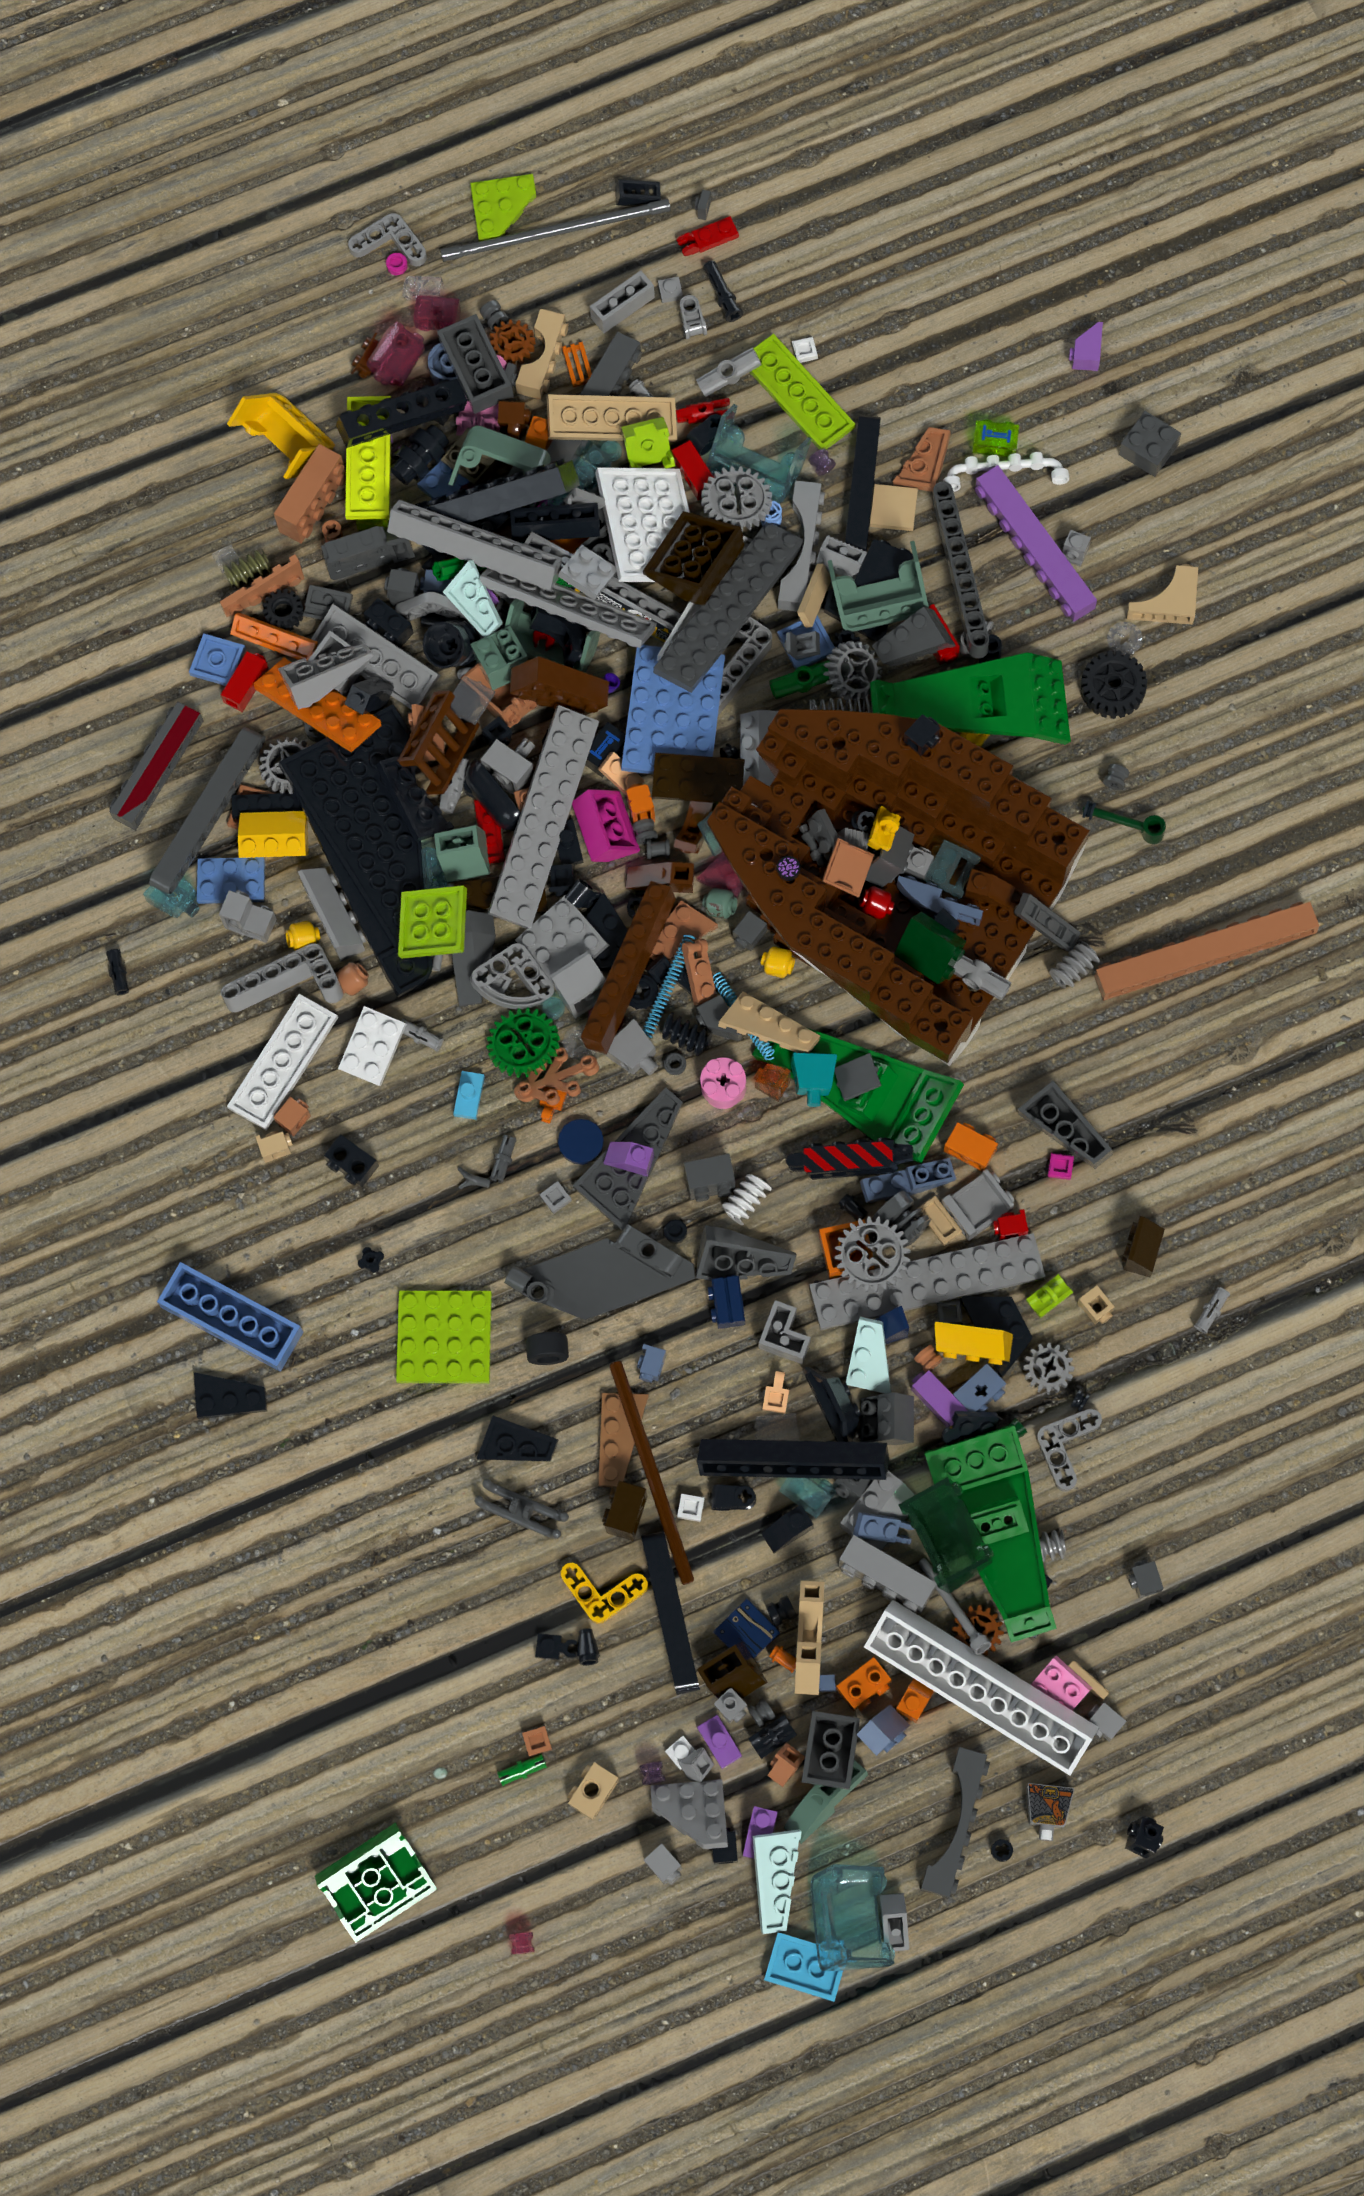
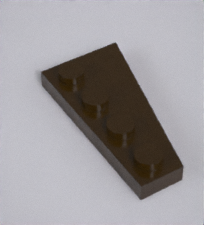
[454,877,548,915]

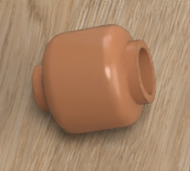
[336,962,369,996]

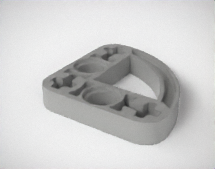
[470,943,554,1009]

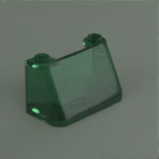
[898,1477,994,1593]

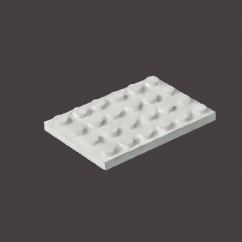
[595,467,690,582]

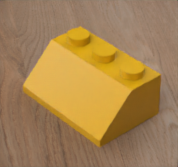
[238,811,309,858]
[934,1322,1013,1365]

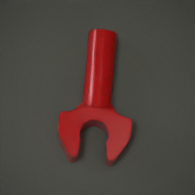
[533,631,555,651]

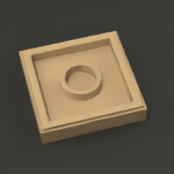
[870,484,918,531]

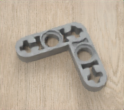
[348,213,427,266]
[395,592,471,624]
[1037,1409,1102,1492]

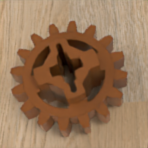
[490,319,536,365]
[952,1605,1004,1657]

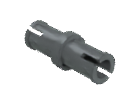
[489,1135,517,1183]

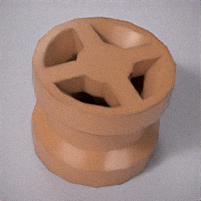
[914,1345,943,1373]

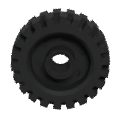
[1081,651,1147,719]

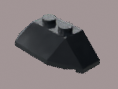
[803,1367,861,1442]

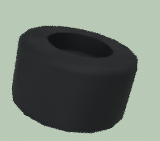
[526,1332,569,1365]

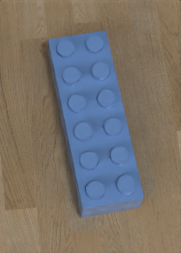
[157,1262,303,1372]

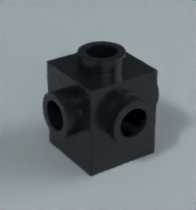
[1125,1817,1164,1858]

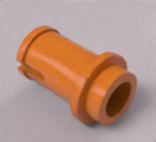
[769,1645,796,1673]

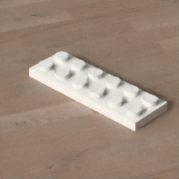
[227,994,338,1131]

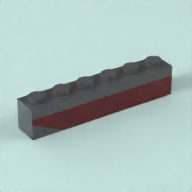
[109,701,204,831]

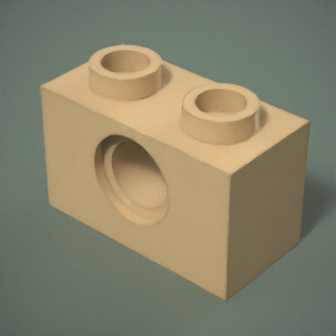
[567,1762,619,1821]

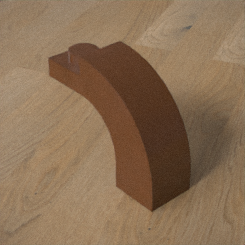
[674,801,716,854]

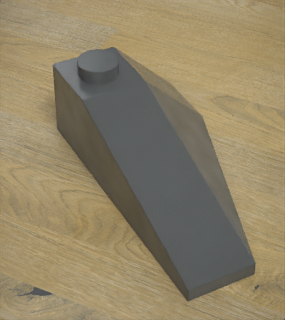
[452,910,496,1007]
[696,1225,797,1281]

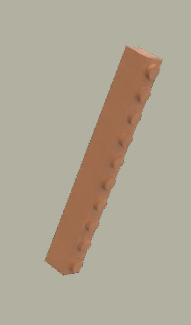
[1094,902,1319,1001]

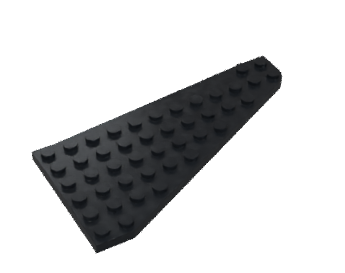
[278,704,433,997]

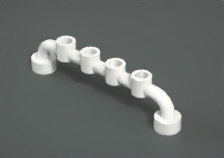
[943,452,1069,492]

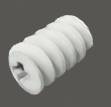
[722,1174,772,1225]

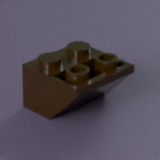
[1121,1216,1165,1278]
[697,1641,768,1699]

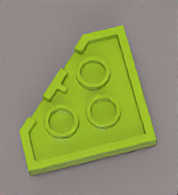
[470,174,536,242]

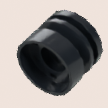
[423,620,480,668]

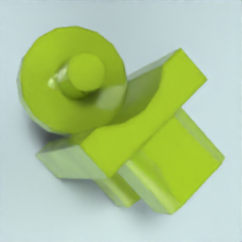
[1026,1274,1073,1319]

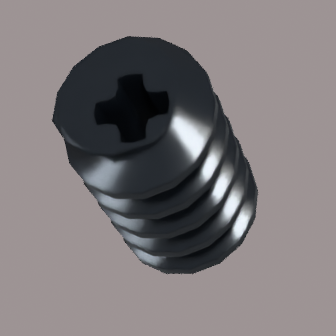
[662,1012,713,1056]

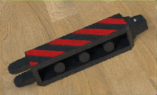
[785,1138,914,1180]

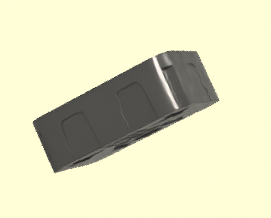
[321,526,392,580]

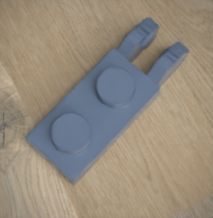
[853,1512,916,1544]

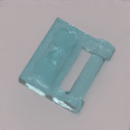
[924,840,981,899]

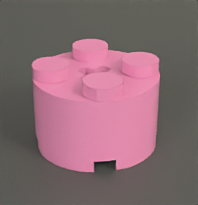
[700,1058,746,1109]

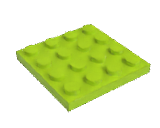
[396,1291,492,1384]

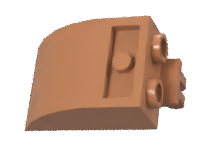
[461,664,537,728]

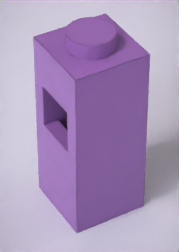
[911,1370,968,1427]

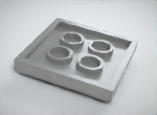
[515,896,609,985]

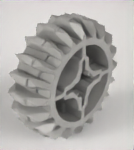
[823,641,882,701]
[259,736,311,794]

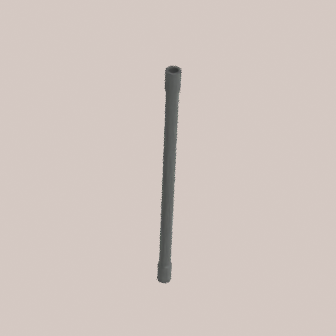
[440,198,671,262]

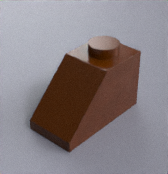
[965,869,1015,909]

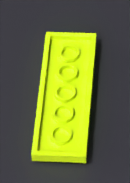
[345,396,391,520]

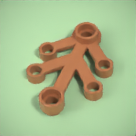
[514,1047,599,1105]

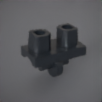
[748,1715,797,1760]

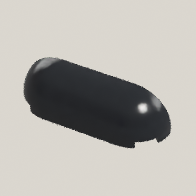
[465,759,521,831]

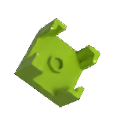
[621,417,675,469]

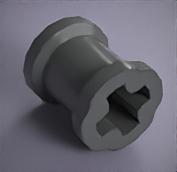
[647,839,670,859]

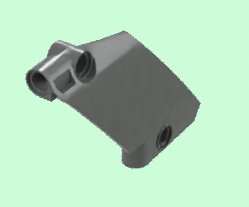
[504,1224,695,1320]

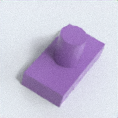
[697,1715,742,1769]

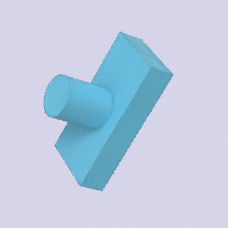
[453,1071,485,1120]

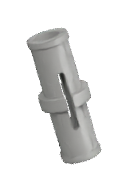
[402,1019,444,1052]
[1194,1287,1230,1334]

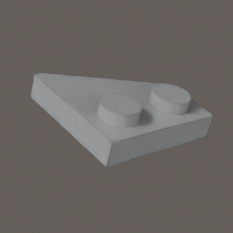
[560,488,605,510]

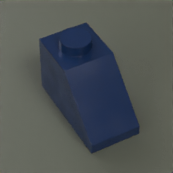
[875,1306,909,1344]

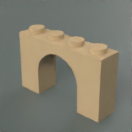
[795,1581,825,1695]

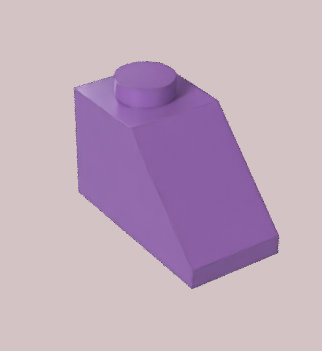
[1069,322,1103,371]
[604,1142,654,1177]
[743,1806,778,1859]

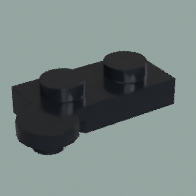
[941,1411,999,1444]

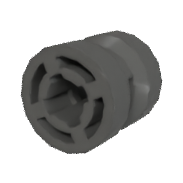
[480,300,509,331]

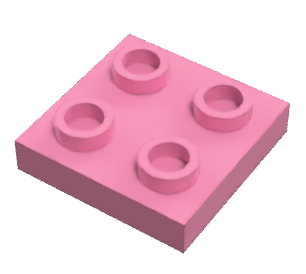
[1030,1655,1092,1711]

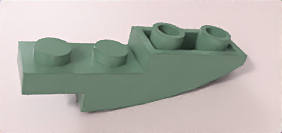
[784,1760,868,1844]

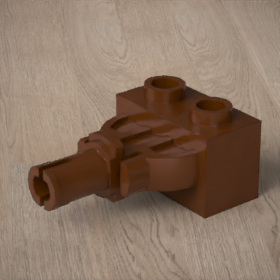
[498,401,532,471]

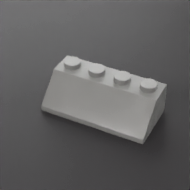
[740,710,778,786]
[298,868,366,962]

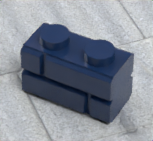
[708,1276,745,1329]

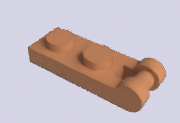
[682,939,717,1005]

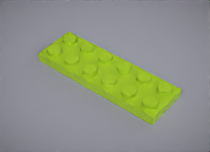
[750,333,856,453]

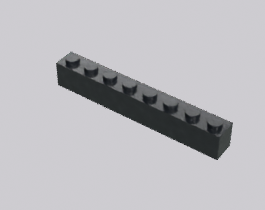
[697,1439,889,1480]

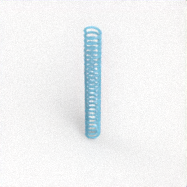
[643,934,696,1038]
[713,972,775,1060]

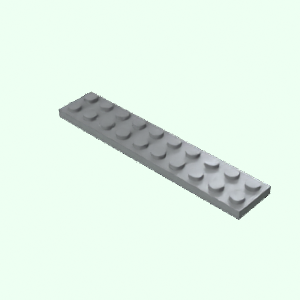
[487,705,599,929]
[809,1233,1046,1331]

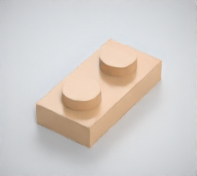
[598,752,645,796]

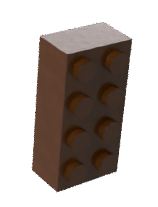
[510,656,609,715]

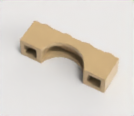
[515,309,569,400]

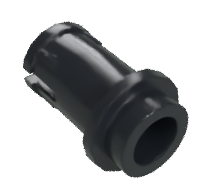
[839,1194,868,1221]

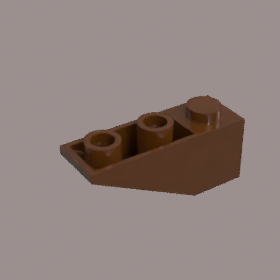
[626,862,695,893]

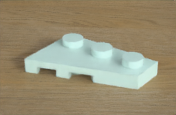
[443,560,503,637]
[846,1317,892,1394]

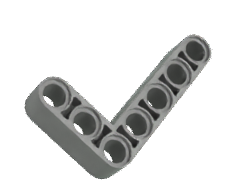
[718,617,772,716]
[220,943,344,1012]

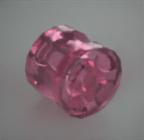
[509,1932,535,1955]

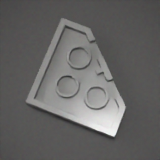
[650,1779,728,1849]

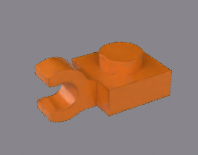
[539,1087,567,1124]

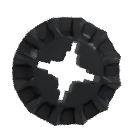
[629,974,658,1010]

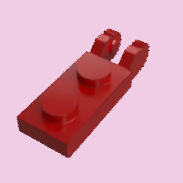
[677,216,739,256]

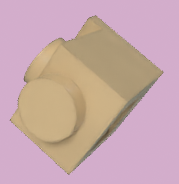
[255,1131,293,1163]
[1077,1285,1114,1324]

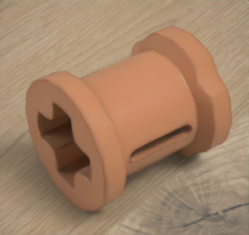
[322,520,343,542]

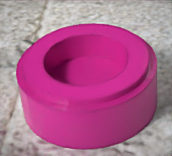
[386,253,408,275]

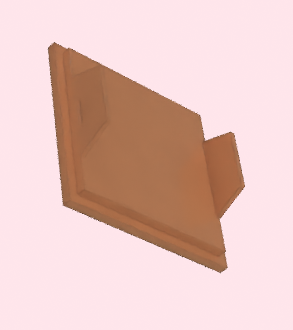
[822,838,874,898]

